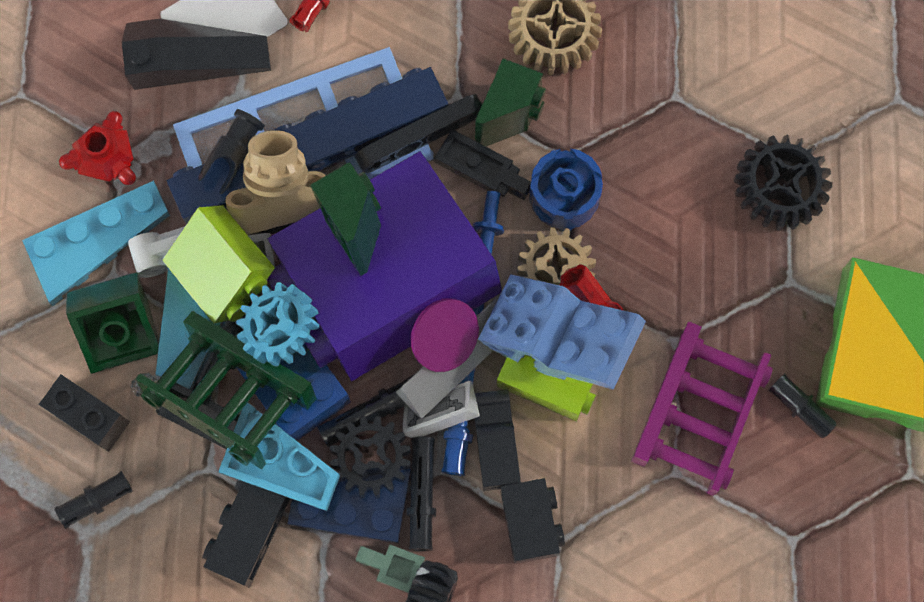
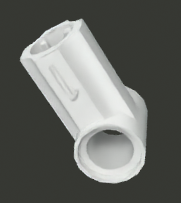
[128,227,184,278]

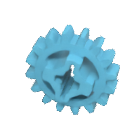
[236,282,319,366]

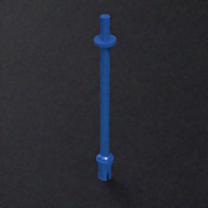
[441,191,504,476]

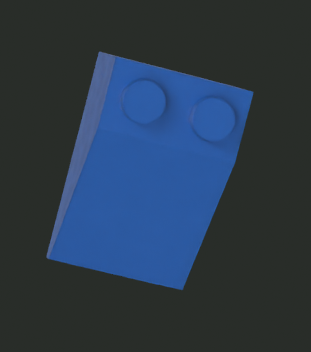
[236,343,351,441]

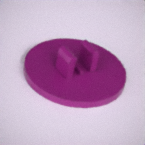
[411,298,479,372]

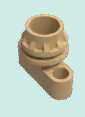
[226,131,326,235]

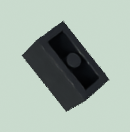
[500,478,565,564]

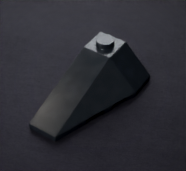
[122,18,271,90]

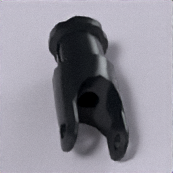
[198,109,265,194]

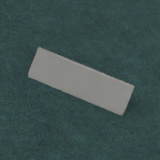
[396,295,500,419]

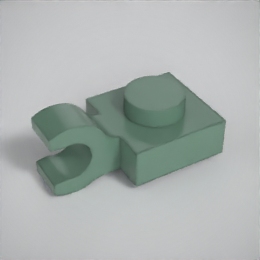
[356,544,425,593]

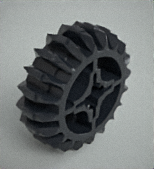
[734,134,833,231]

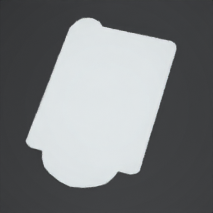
[161,0,288,37]

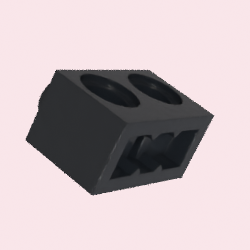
[38,374,130,452]

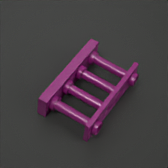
[631,321,773,496]

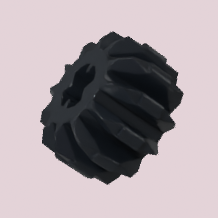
[406,560,458,602]

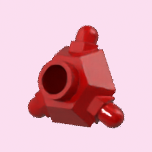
[59,111,136,185]

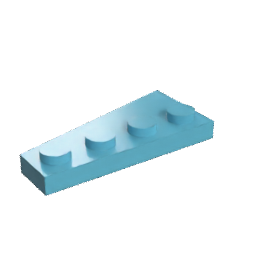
[22,181,170,306]

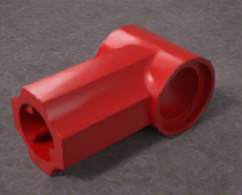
[559,264,624,311]

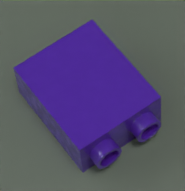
[267,151,502,382]

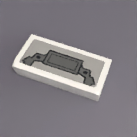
[403,381,480,438]

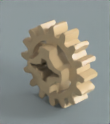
[517,227,596,285]

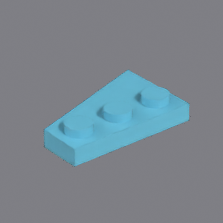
[155,268,221,389]
[218,402,340,511]

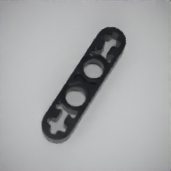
[354,94,482,173]

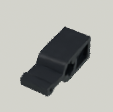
[475,389,521,491]

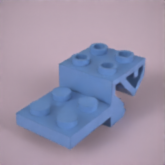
[478,274,646,390]

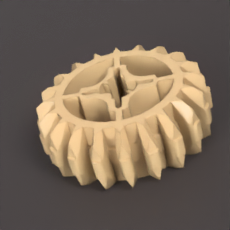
[508,0,602,76]

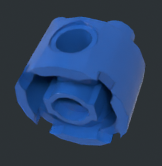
[529,149,603,231]

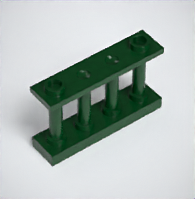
[136,311,317,469]

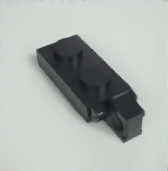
[434,130,531,200]

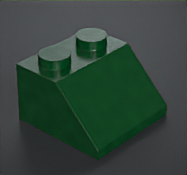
[475,58,546,147]
[310,162,381,276]
[66,272,159,374]

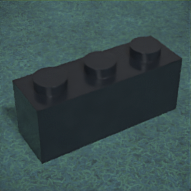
[202,480,291,588]

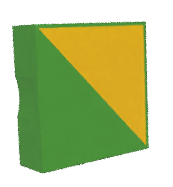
[815,257,924,432]

